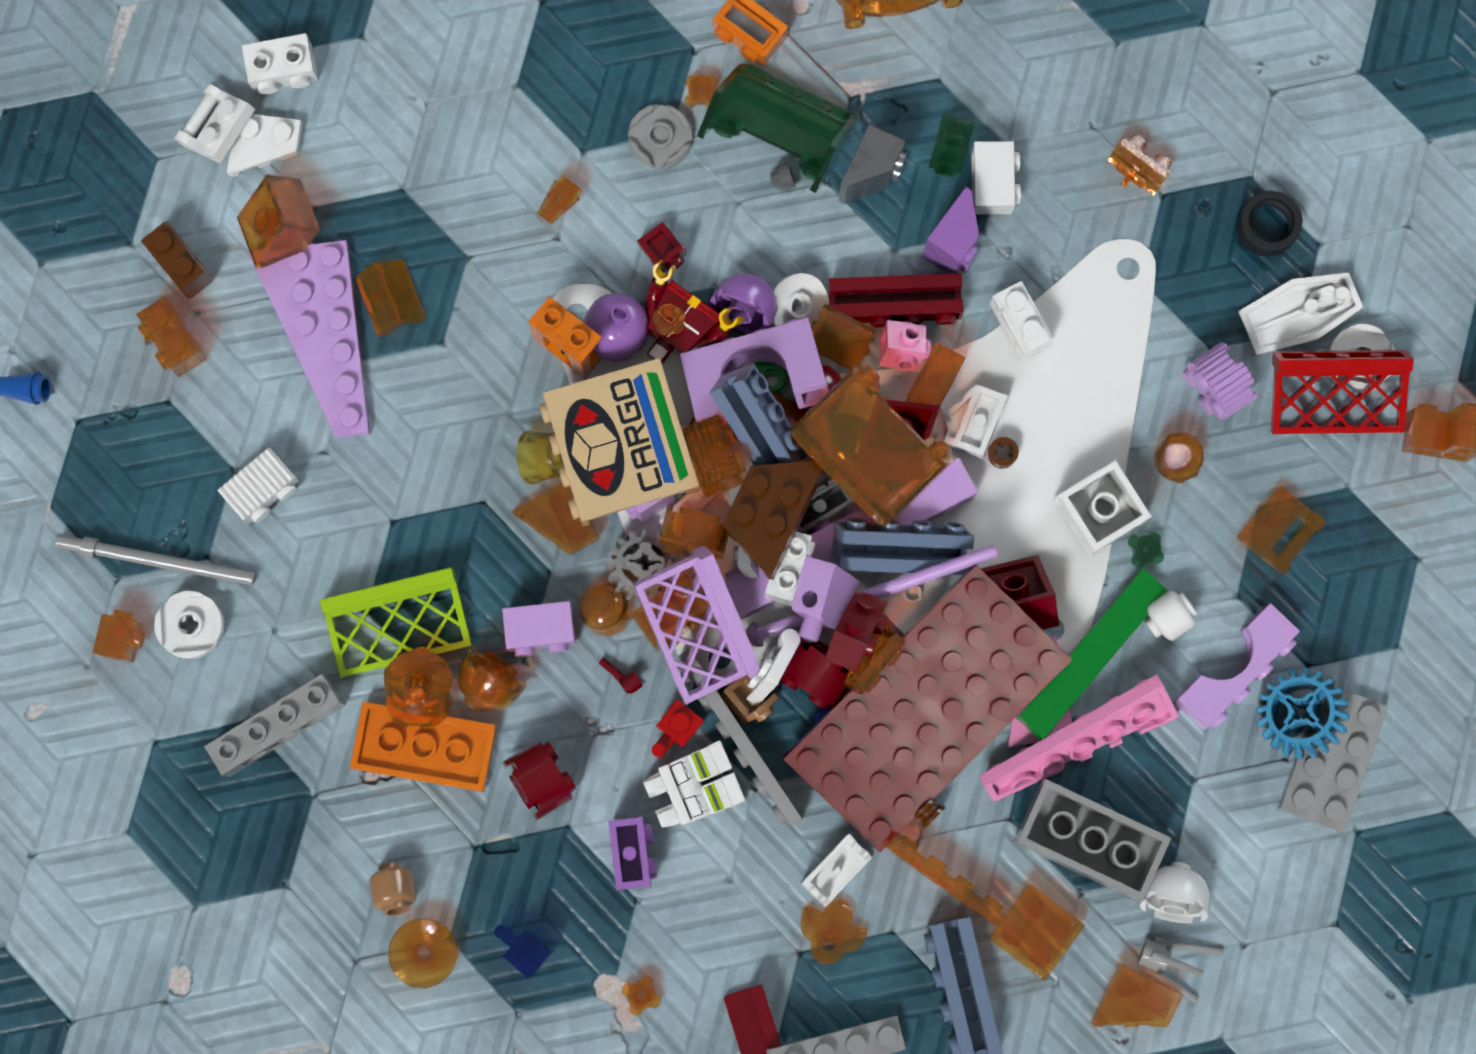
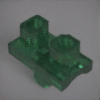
[929,113,975,178]

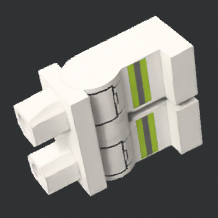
[643,740,745,828]

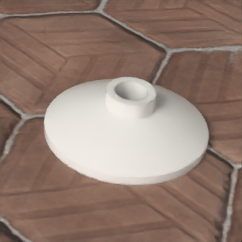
[773,273,829,334]

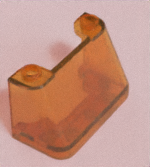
[791,362,956,526]

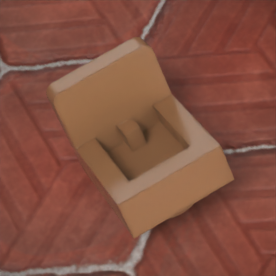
[719,675,779,725]

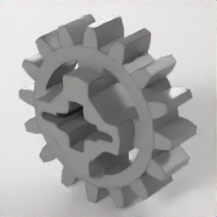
[606,529,678,603]

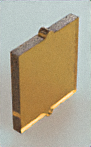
[811,304,876,372]

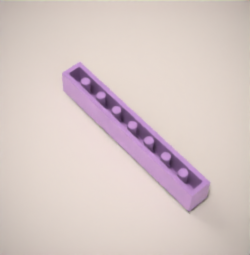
[724,457,978,620]

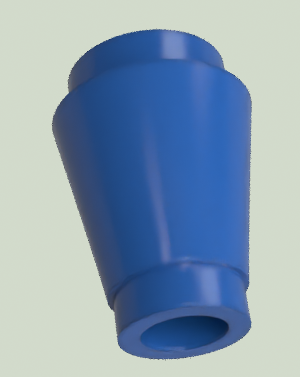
[0,372,51,405]

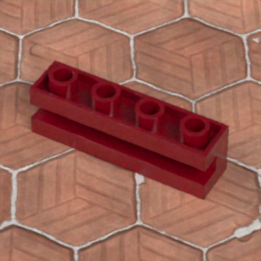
[828,273,964,329]

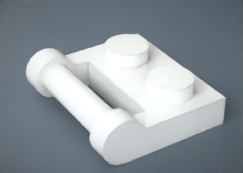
[174,84,255,164]
[746,629,800,706]

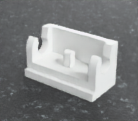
[801,833,872,907]

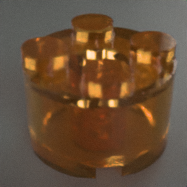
[657,503,729,560]
[384,647,453,729]

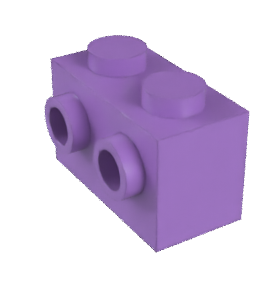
[608,817,657,890]

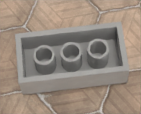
[1013,779,1171,901]

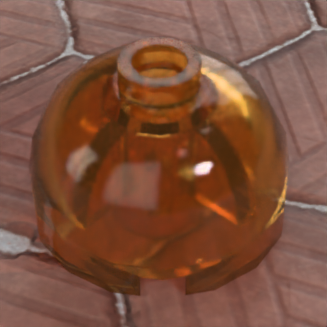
[457,647,526,711]

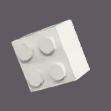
[1054,460,1152,557]

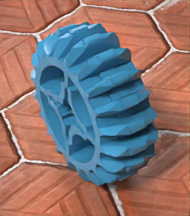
[1256,668,1350,760]

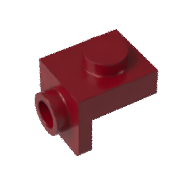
[637,222,687,273]

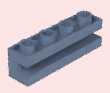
[710,363,814,466]
[831,518,975,575]
[923,916,1003,1054]

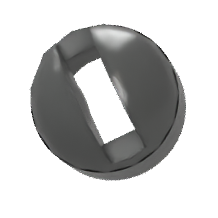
[770,162,796,190]

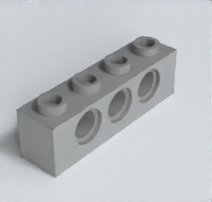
[204,674,346,777]

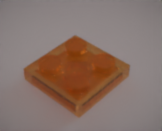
[988,884,1085,981]

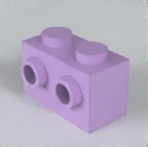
[502,601,576,657]

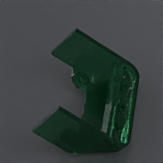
[697,63,856,193]

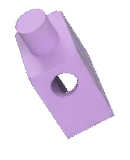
[792,556,860,643]

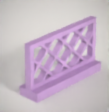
[633,545,760,704]

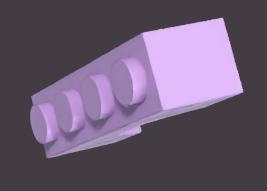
[1173,603,1300,730]

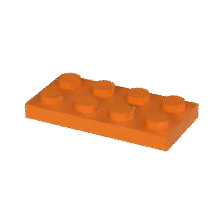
[350,702,497,792]

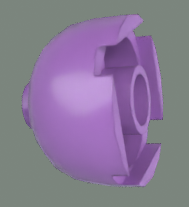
[710,273,778,335]
[583,293,649,362]

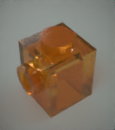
[93,610,145,663]

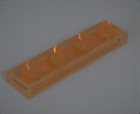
[885,835,1007,928]

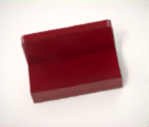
[724,983,782,1054]

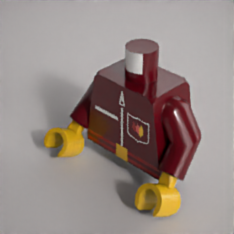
[644,259,743,365]

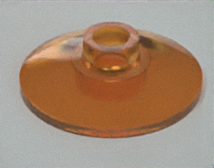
[388,918,457,988]

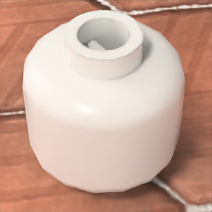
[1145,591,1198,641]

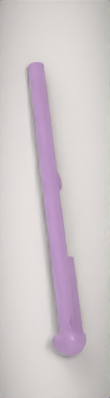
[746,544,999,647]

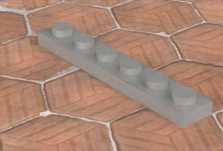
[677,649,802,827]

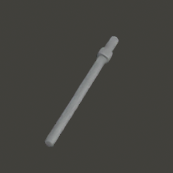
[55,534,256,586]

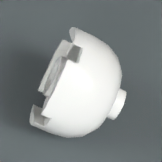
[1139,862,1210,924]

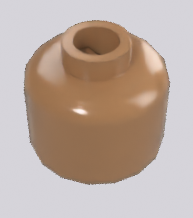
[369,862,417,916]

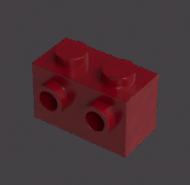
[825,589,889,673]

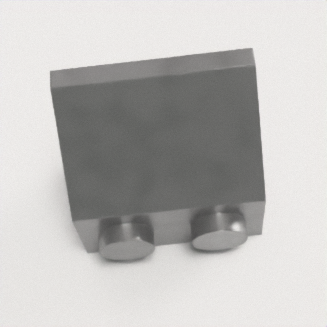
[838,125,908,204]

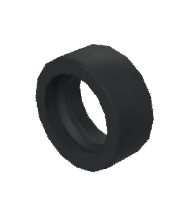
[1236,190,1303,257]

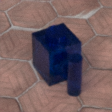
[494,924,554,979]

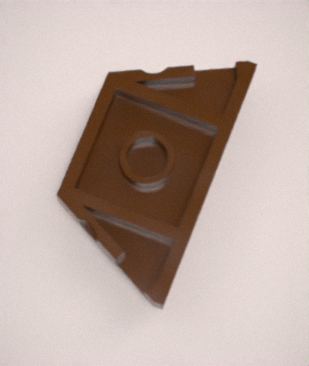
[723,460,827,580]

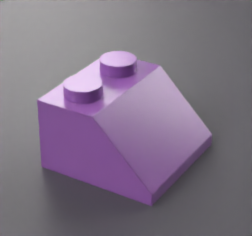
[922,187,979,274]

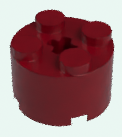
[780,637,856,709]
[503,741,576,820]

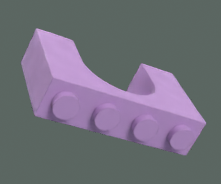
[680,317,831,437]

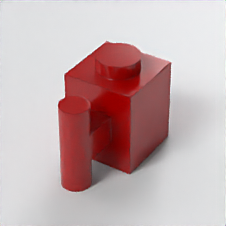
[652,699,704,759]

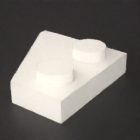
[227,114,303,177]
[943,384,1008,459]

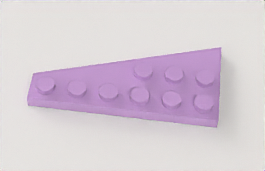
[248,240,370,439]

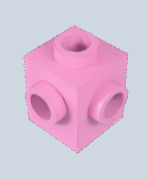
[879,320,931,371]

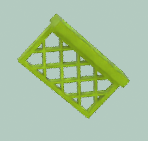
[319,567,472,678]

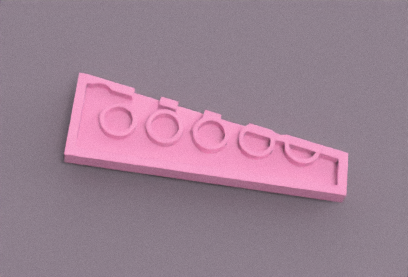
[979,674,1179,802]

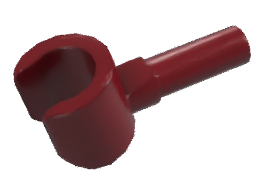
[599,658,643,694]

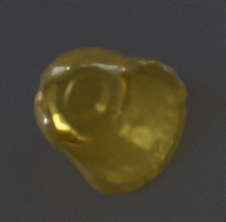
[516,430,564,485]

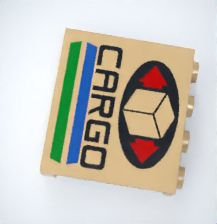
[539,358,699,526]

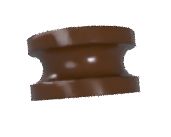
[987,437,1019,469]
[914,797,946,829]

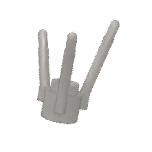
[1138,937,1223,1003]

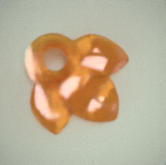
[800,899,867,965]

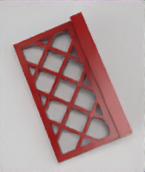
[1270,350,1414,434]

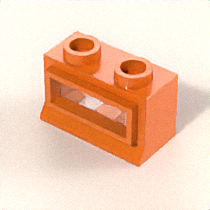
[713,0,788,66]

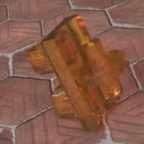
[1108,134,1172,195]

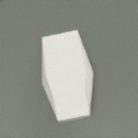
[1238,272,1363,355]

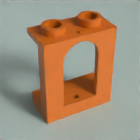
[528,296,602,380]

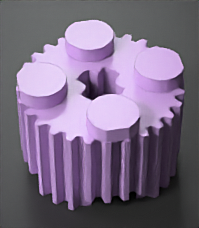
[1181,342,1258,420]

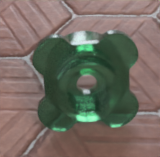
[1128,532,1164,567]

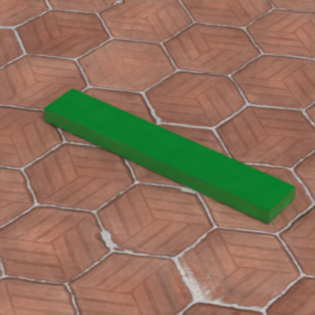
[1015,568,1168,740]

